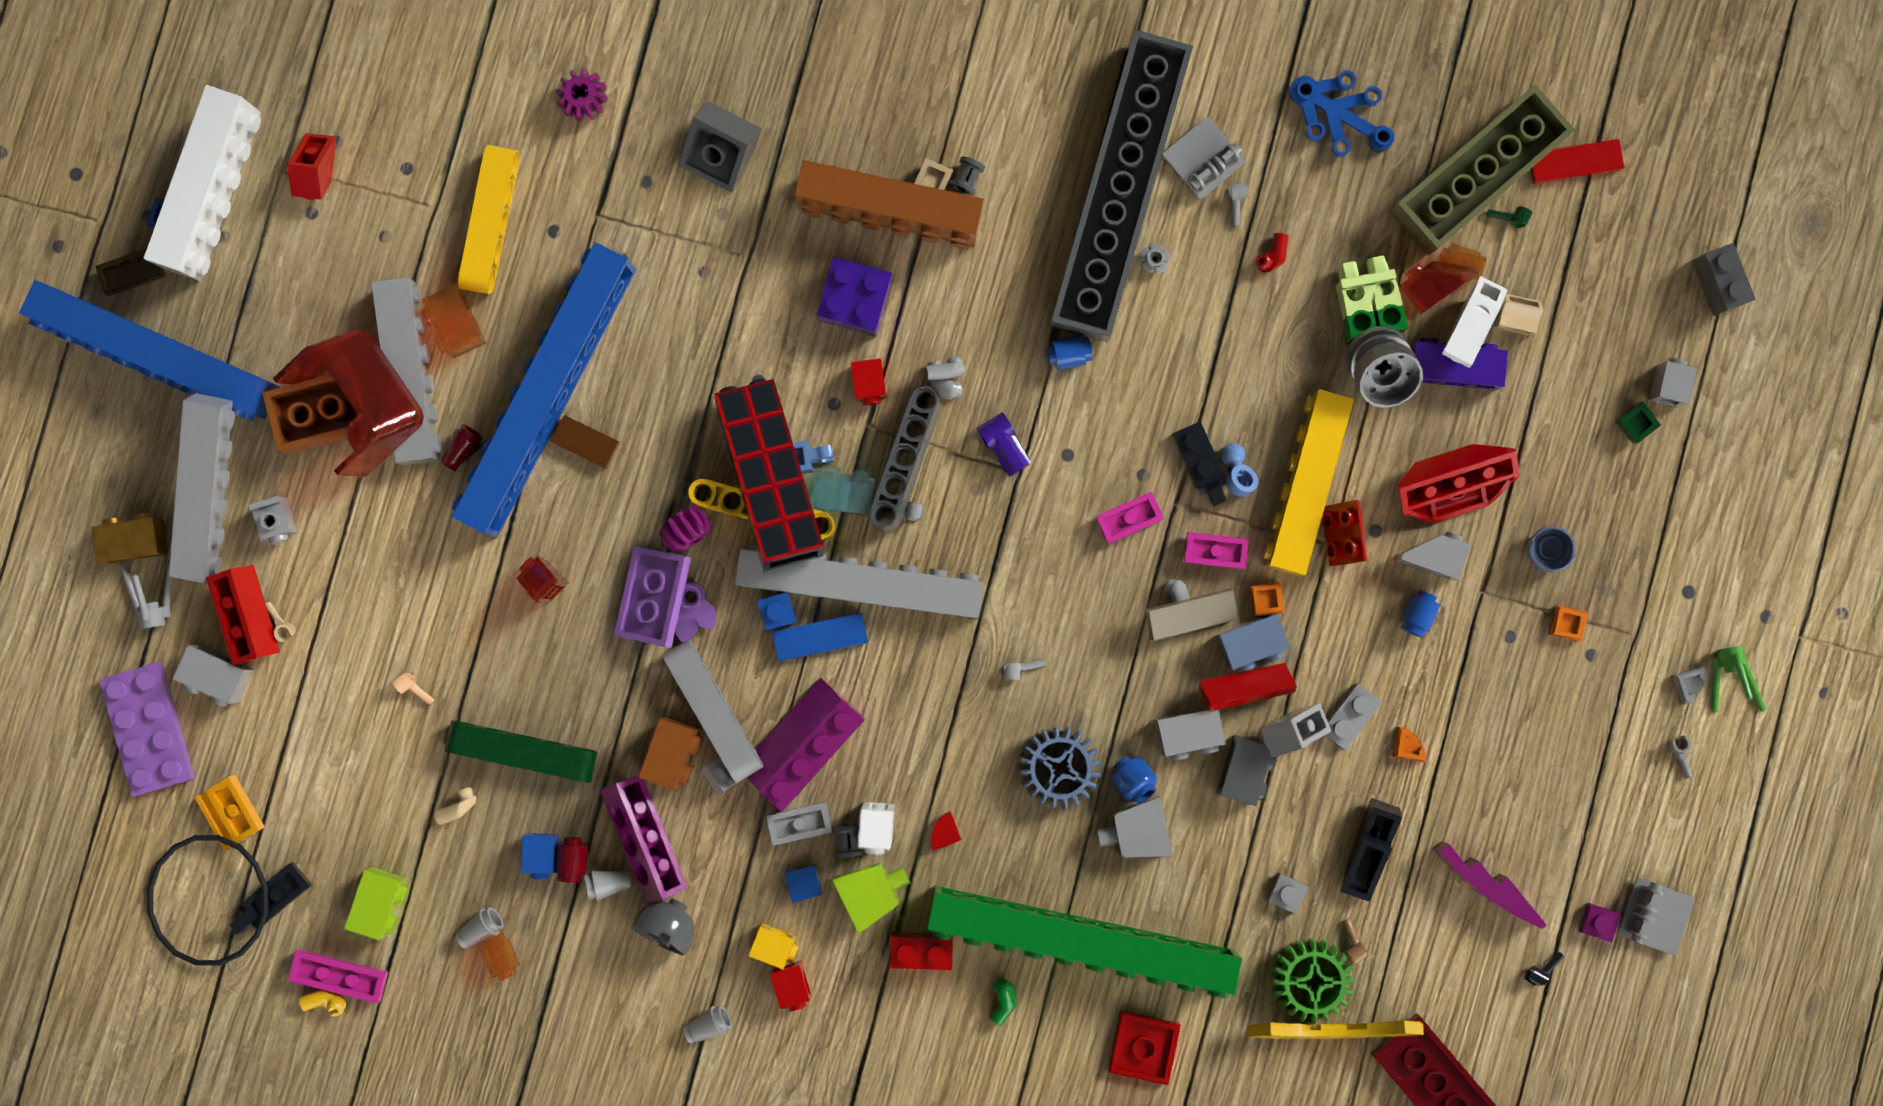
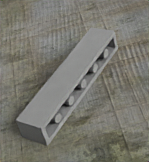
[371,277,442,466]
[169,393,235,584]

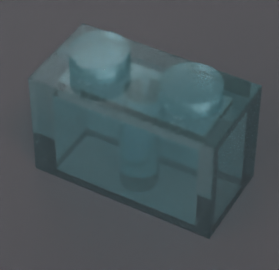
[811,466,876,517]

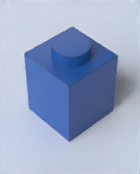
[757,592,798,631]
[521,833,559,879]

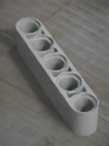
[662,639,764,783]

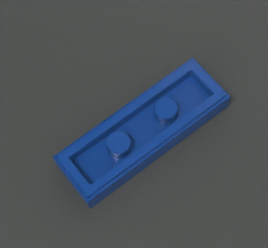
[772,613,868,662]

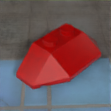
[1397,444,1520,524]

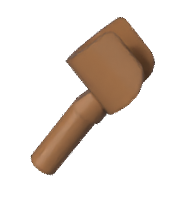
[1343,918,1367,964]

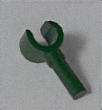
[1486,206,1532,228]

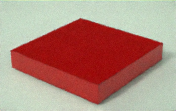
[1108,1010,1181,1086]

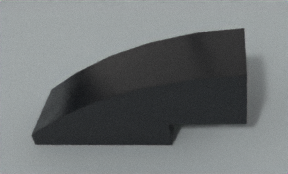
[1340,798,1403,902]

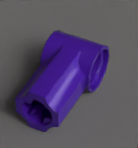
[977,412,1031,477]

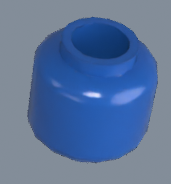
[1112,757,1157,803]

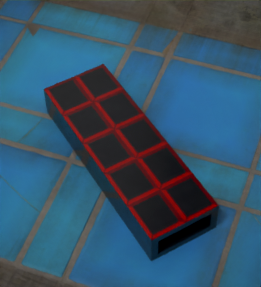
[714,379,824,572]

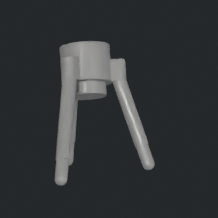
[119,563,173,629]

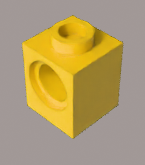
[749,923,799,969]

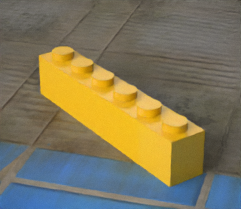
[1263,389,1354,576]

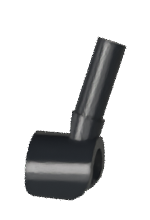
[1524,952,1564,986]

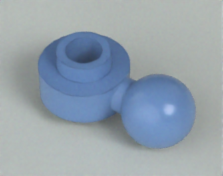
[1221,443,1258,497]

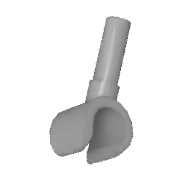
[1228,182,1248,226]
[881,502,925,521]
[1003,659,1046,680]
[1668,735,1693,779]

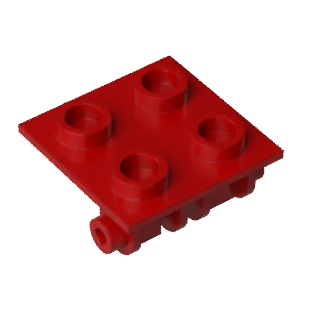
[1322,500,1367,567]

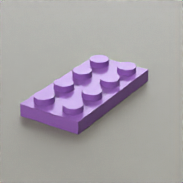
[99,662,195,797]

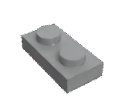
[1325,683,1382,750]
[766,801,833,846]

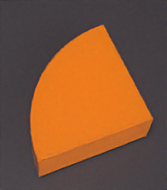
[1393,727,1426,762]

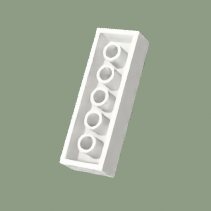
[143,85,261,281]

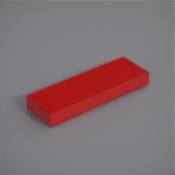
[1530,139,1625,184]
[1199,663,1297,711]

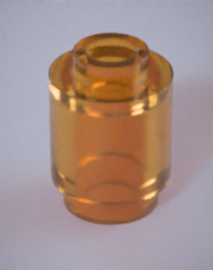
[1438,243,1487,281]
[480,932,520,981]

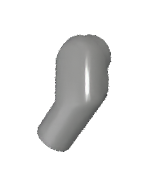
[927,361,963,400]
[1164,579,1190,602]

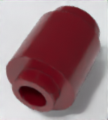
[555,837,588,883]

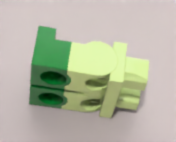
[1335,256,1409,345]

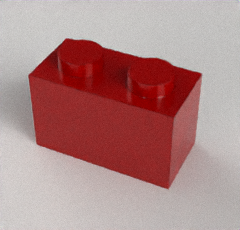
[890,932,953,970]

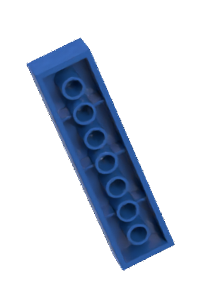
[19,279,280,421]

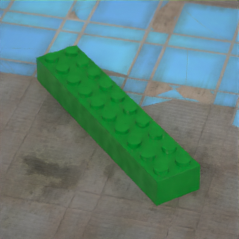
[927,885,1243,998]

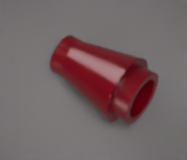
[441,424,483,471]

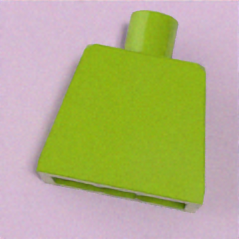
[833,862,911,933]

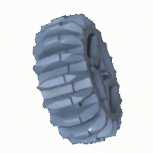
[1019,726,1102,809]

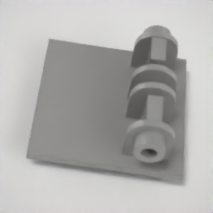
[1162,116,1246,200]
[1617,877,1696,956]

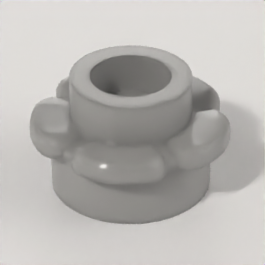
[1140,244,1170,274]

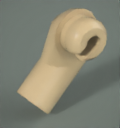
[434,787,476,825]

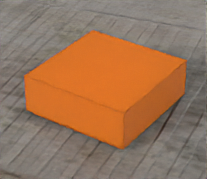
[1249,582,1285,616]
[1549,605,1588,642]

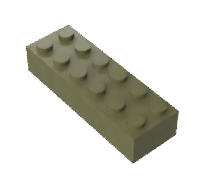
[1390,85,1575,256]

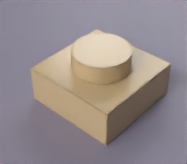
[914,158,953,190]

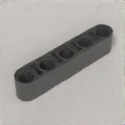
[870,386,941,533]

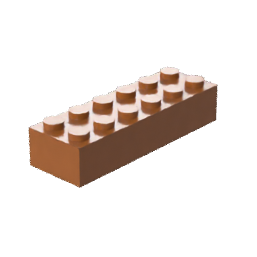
[795,160,984,249]

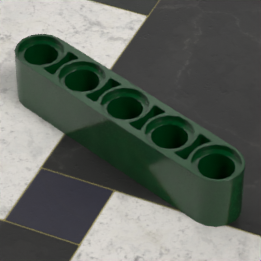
[444,720,598,782]

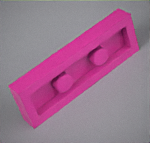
[288,949,388,1003]

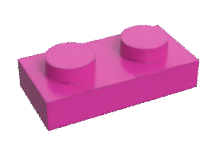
[1095,491,1164,544]
[1183,532,1249,570]

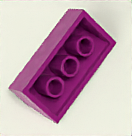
[747,678,866,812]

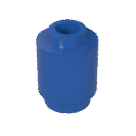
[1047,335,1093,370]
[1400,590,1441,638]

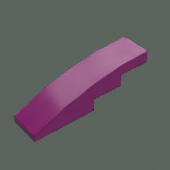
[1433,841,1547,929]

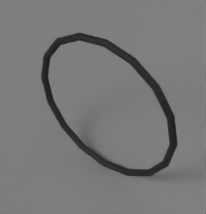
[147,835,268,966]

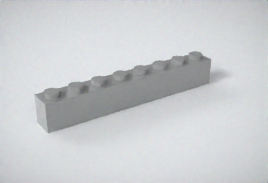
[735,544,983,619]

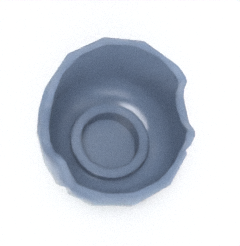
[1528,526,1576,573]

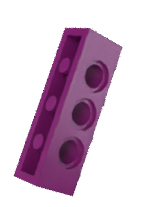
[600,774,688,904]

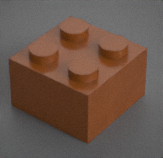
[639,716,704,790]

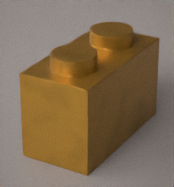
[91,513,168,564]

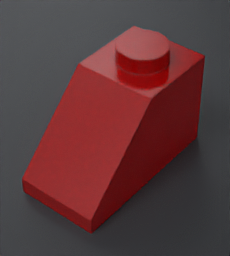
[287,133,336,200]

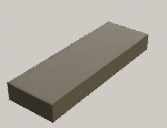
[1145,589,1238,641]

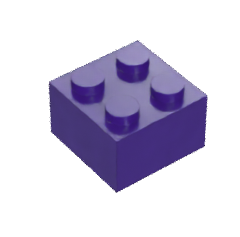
[817,257,893,337]

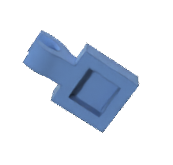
[793,440,834,474]

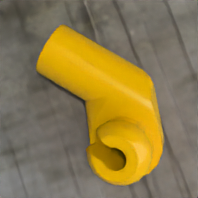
[299,989,346,1017]

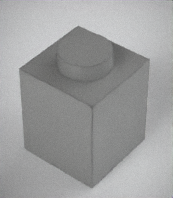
[1649,358,1697,407]

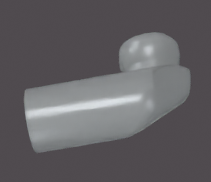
[926,356,965,381]

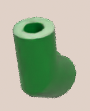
[989,978,1017,1027]

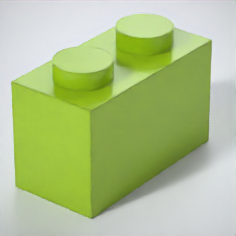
[344,866,408,941]

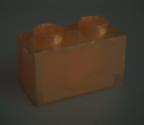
[421,284,487,358]

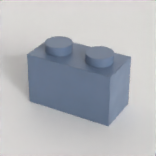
[1216,614,1290,673]

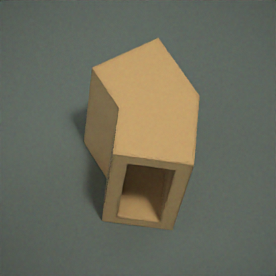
[1494,294,1543,336]

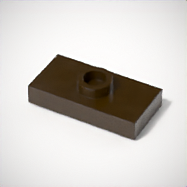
[95,248,166,296]

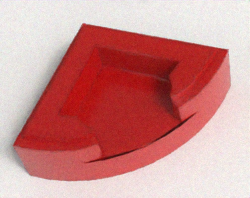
[931,811,962,851]

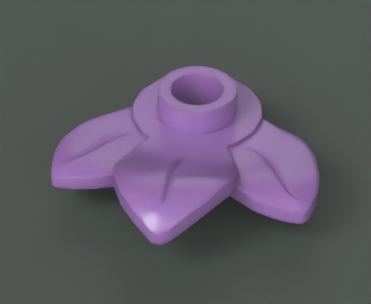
[675,582,717,642]

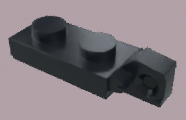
[1172,421,1227,506]
[229,862,312,935]

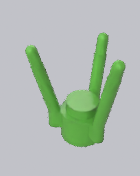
[1712,646,1766,713]

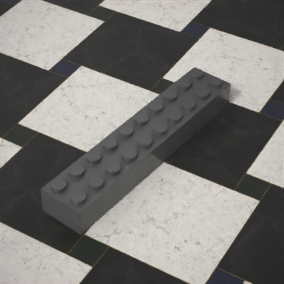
[1049,29,1193,343]

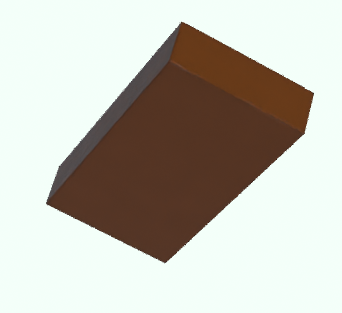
[551,415,620,469]

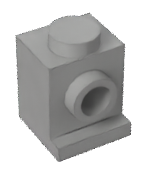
[248,496,297,545]

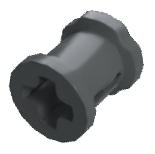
[949,156,985,196]
[833,824,863,858]

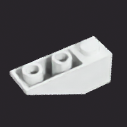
[1442,276,1508,368]

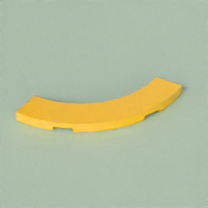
[1246,1021,1424,1039]

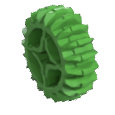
[1270,938,1355,1023]

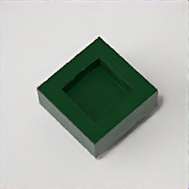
[1615,401,1661,445]

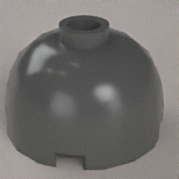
[631,898,695,956]

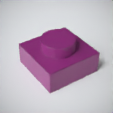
[1579,903,1621,943]

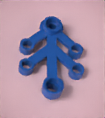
[1289,70,1394,157]

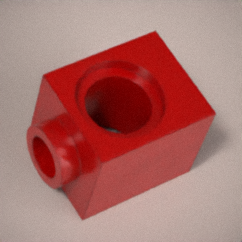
[850,358,887,406]
[770,960,812,1012]

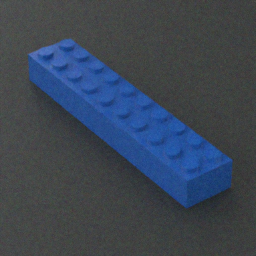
[452,242,637,537]

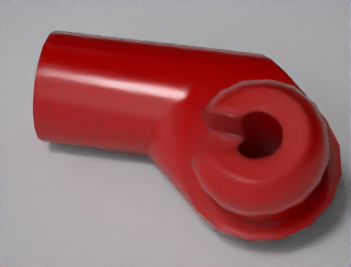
[1255,233,1289,273]

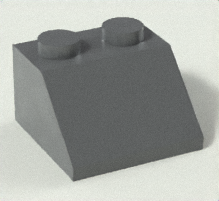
[679,101,762,193]

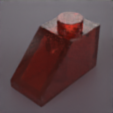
[1399,261,1478,314]
[516,556,570,604]

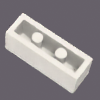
[859,802,895,854]

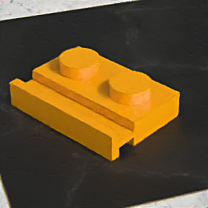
[195,775,265,851]

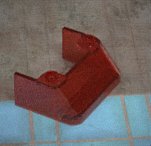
[273,329,423,477]

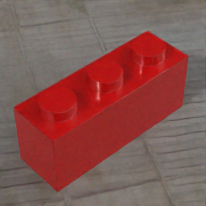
[206,565,280,666]

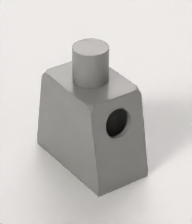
[1097,796,1172,858]

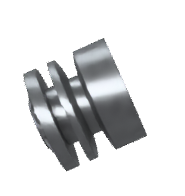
[1345,326,1423,408]

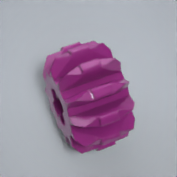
[556,68,608,122]
[659,505,713,554]

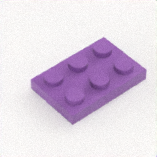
[614,546,691,648]

